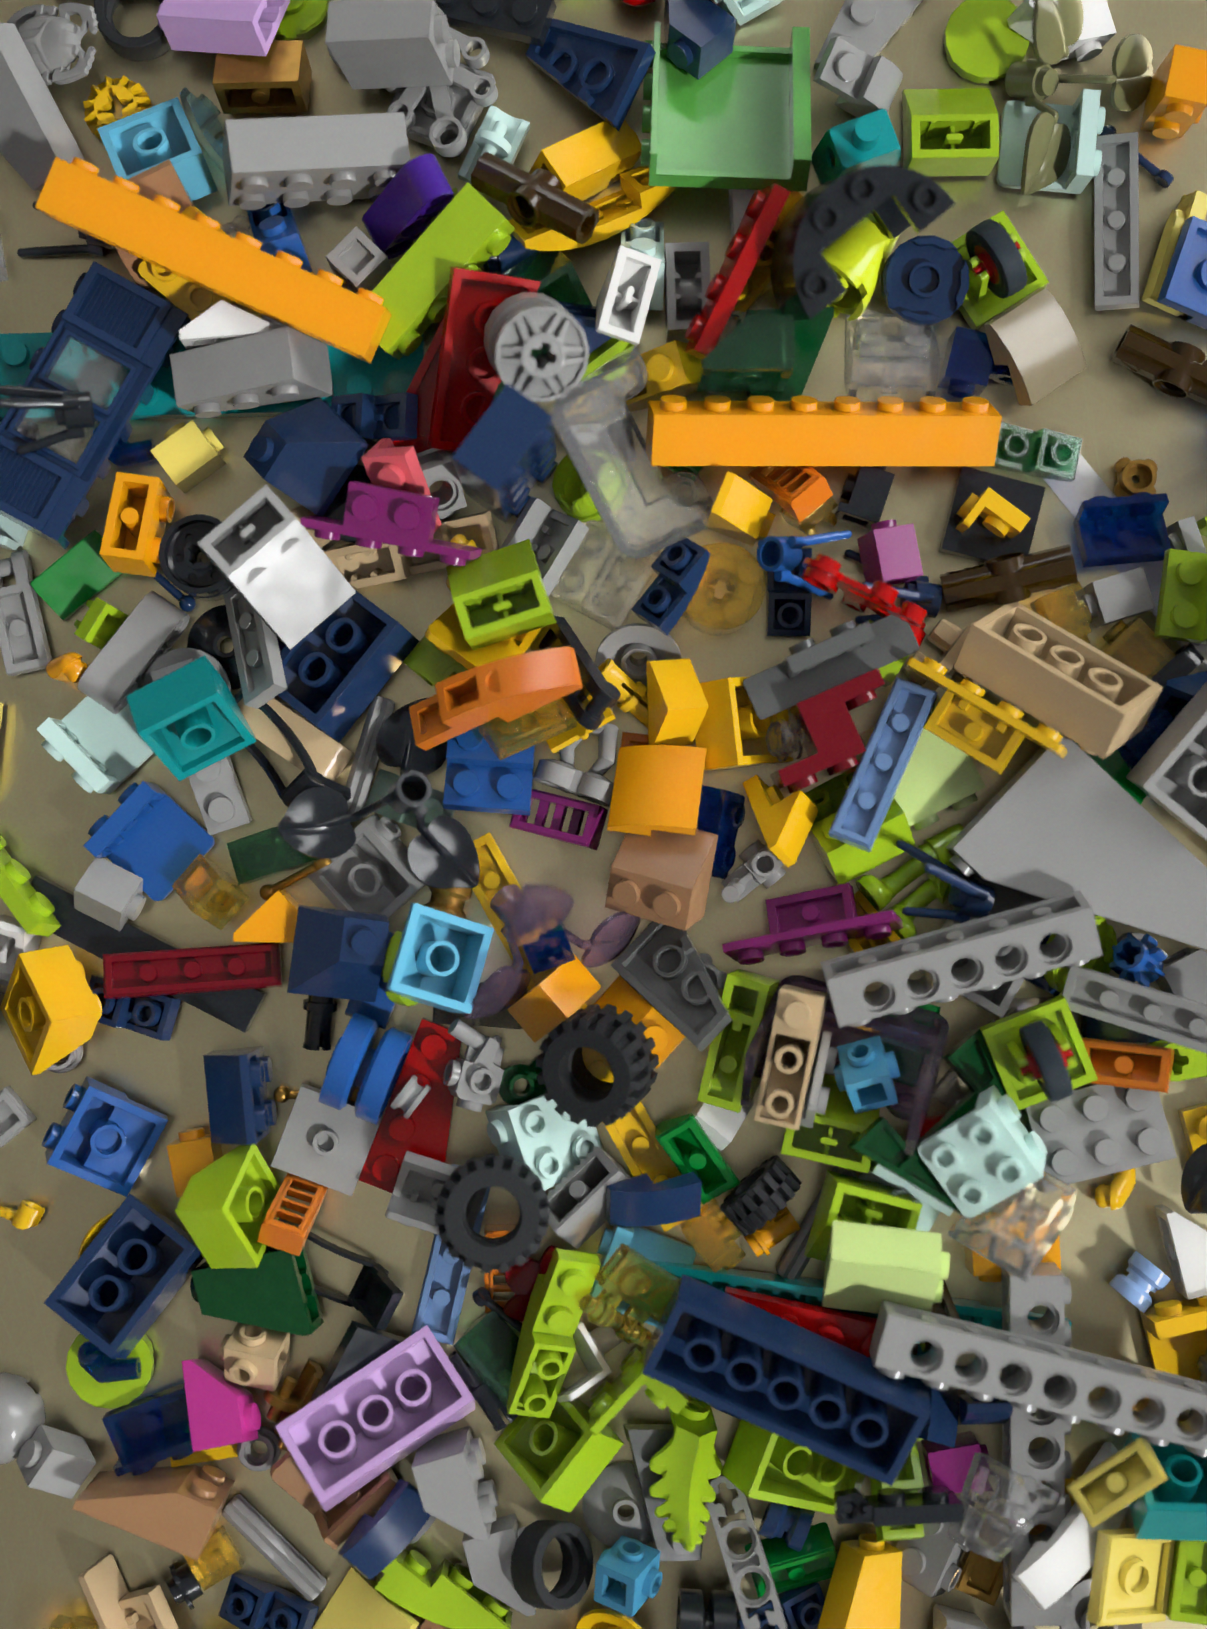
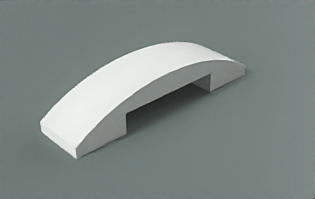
[1012,1442,1130,1610]

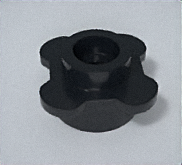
[166,1563,204,1610]

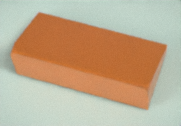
[1081,1037,1175,1093]

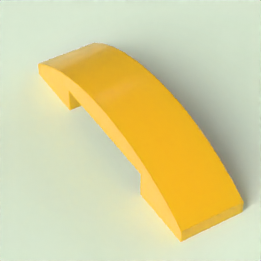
[508,166,676,251]

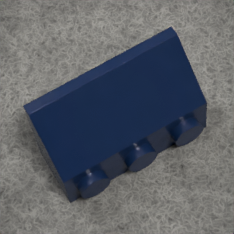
[278,588,419,742]
[44,1194,204,1359]

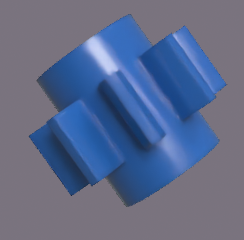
[1108,933,1168,987]

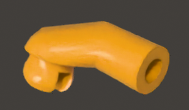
[46,652,88,683]

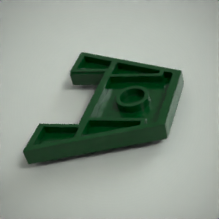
[848,1028,1007,1219]

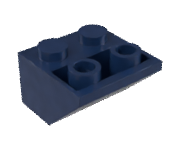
[203,1046,277,1145]

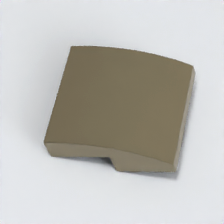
[984,287,1087,406]

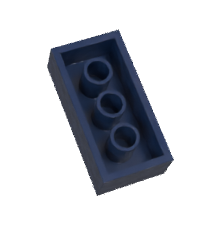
[452,383,558,524]

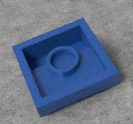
[1157,216,1207,330]
[443,715,537,816]
[42,1076,168,1197]

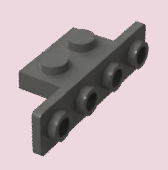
[743,615,919,720]

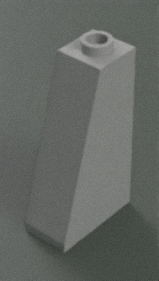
[0,23,86,191]

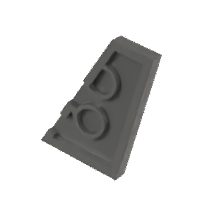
[611,921,732,1052]
[623,1424,705,1562]

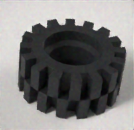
[720,1155,802,1236]

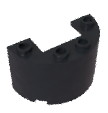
[770,165,956,322]

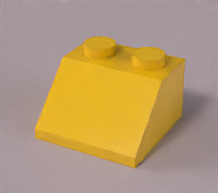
[695,677,794,771]
[0,945,102,1075]

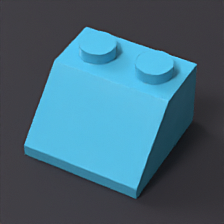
[97,97,218,201]
[387,903,494,1014]

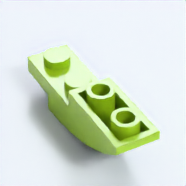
[507,1248,601,1419]
[374,1549,513,1629]

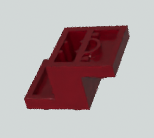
[770,668,885,794]

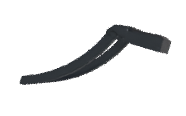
[233,689,351,808]
[267,1218,403,1330]

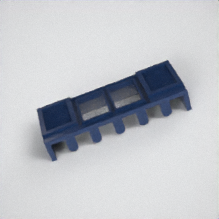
[0,261,191,550]

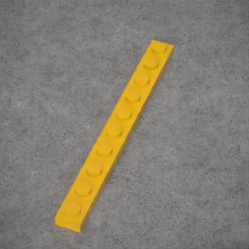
[472,832,702,1232]

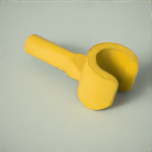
[0,1200,45,1230]

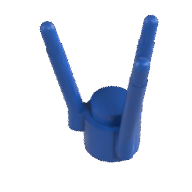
[757,530,852,600]

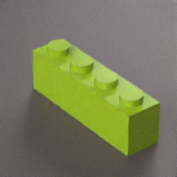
[372,182,515,360]

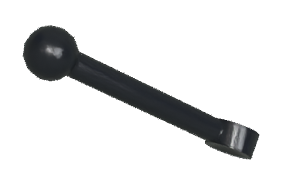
[472,1287,523,1333]

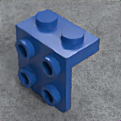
[83,781,215,901]

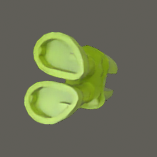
[856,823,964,940]

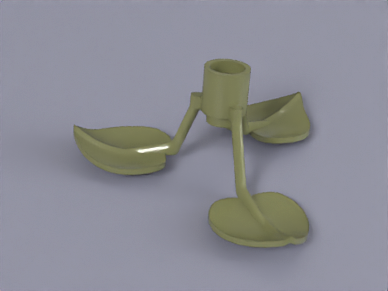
[1005,0,1153,195]

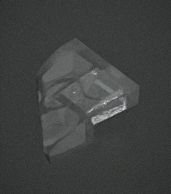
[946,1452,1060,1561]

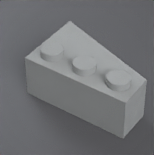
[170,326,334,418]

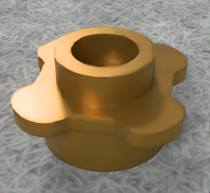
[1113,457,1158,502]

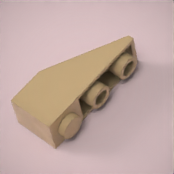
[754,984,828,1130]

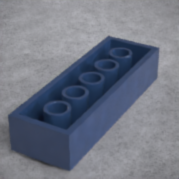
[642,1274,931,1486]

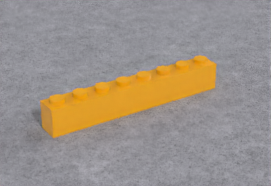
[35,157,392,364]
[646,395,1002,466]

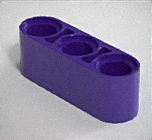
[362,154,454,260]

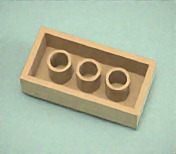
[954,602,1163,759]

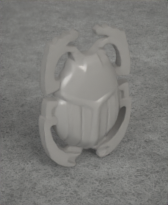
[7,2,98,86]

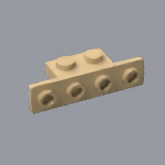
[78,1554,179,1629]

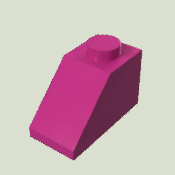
[182,1358,261,1452]

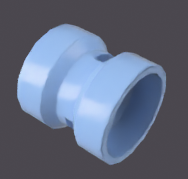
[1109,1251,1171,1313]

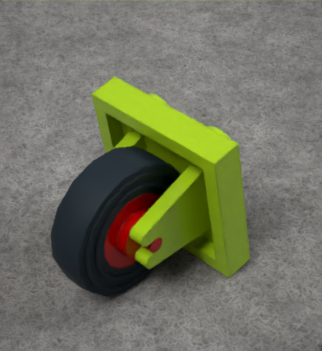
[951,210,1049,332]
[979,995,1098,1110]

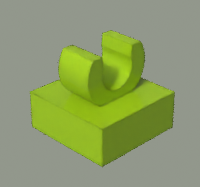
[74,597,129,650]

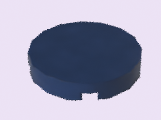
[881,235,969,326]

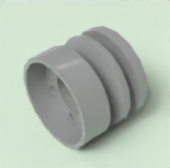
[483,292,589,402]

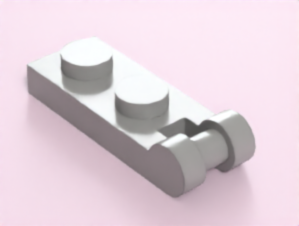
[0,550,52,676]

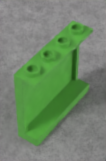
[641,21,812,192]

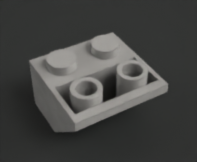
[412,1426,499,1542]

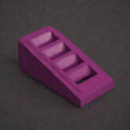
[509,789,608,850]

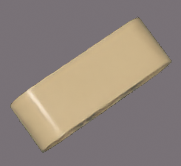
[238,697,354,782]

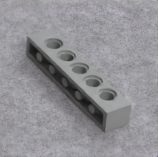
[820,891,1103,1028]

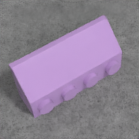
[275,1325,475,1512]

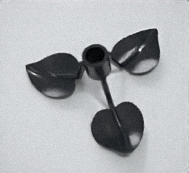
[277,698,480,889]

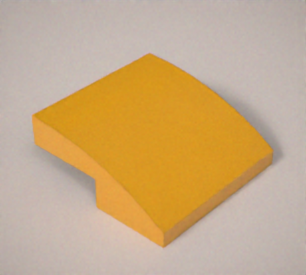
[607,745,707,836]

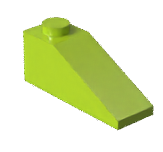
[697,969,780,1113]

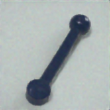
[1100,125,1174,188]
[152,571,196,612]

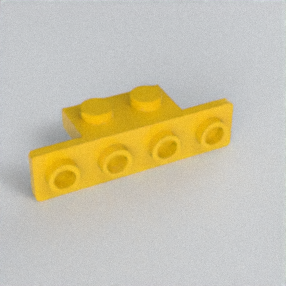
[906,656,1068,775]

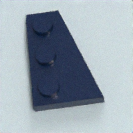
[525,18,656,131]

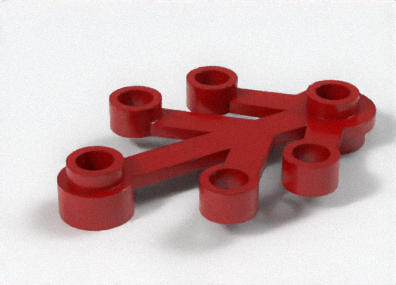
[801,554,927,648]

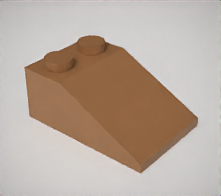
[72,1465,235,1560]

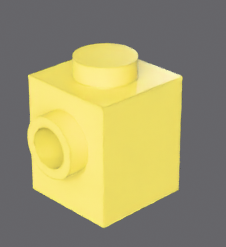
[150,420,226,493]

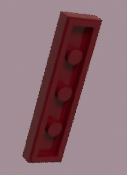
[103,942,283,999]

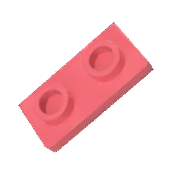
[361,438,442,532]

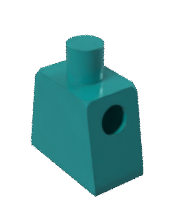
[811,109,901,185]

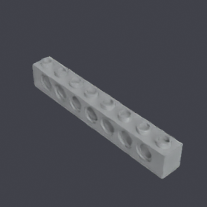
[1001,1262,1072,1626]
[869,1300,1207,1457]

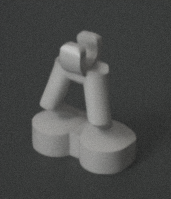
[533,708,619,808]

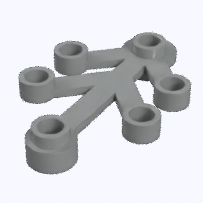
[385,6,498,158]

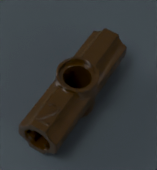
[471,151,599,245]
[1111,324,1207,406]
[940,544,1078,612]

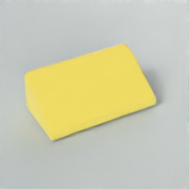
[1066,1438,1168,1528]

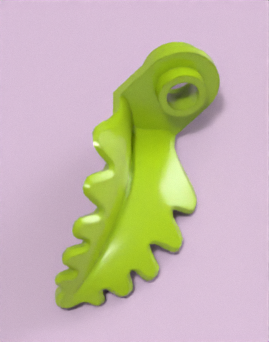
[649,1395,723,1552]

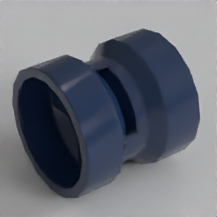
[758,1502,815,1552]

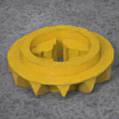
[83,75,152,142]

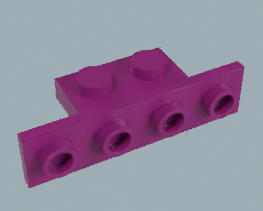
[300,481,482,566]
[722,883,903,965]

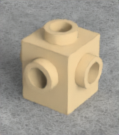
[219,1322,290,1392]

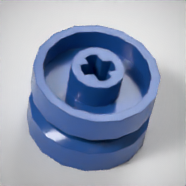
[319,1012,413,1125]

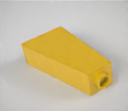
[817,1533,902,1629]

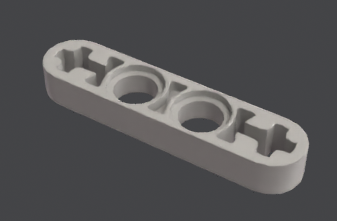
[706,1476,787,1629]

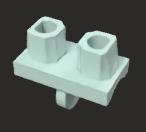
[458,105,530,184]

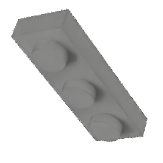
[224,588,287,709]

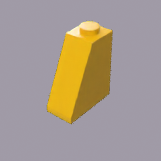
[529,119,641,202]

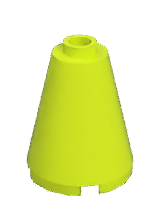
[820,212,900,321]

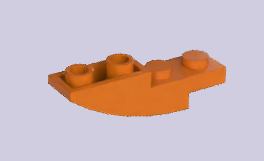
[409,646,583,751]

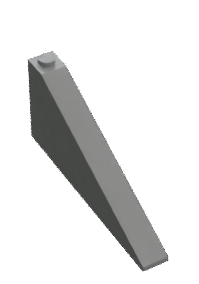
[946,733,1207,950]

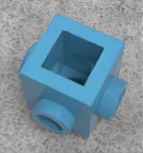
[834,1035,901,1114]
[594,1535,663,1617]

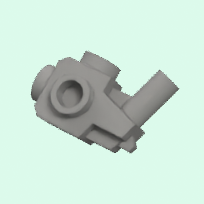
[721,839,786,903]
[443,1018,504,1112]

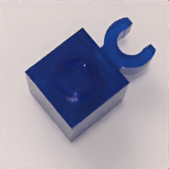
[937,326,1013,399]

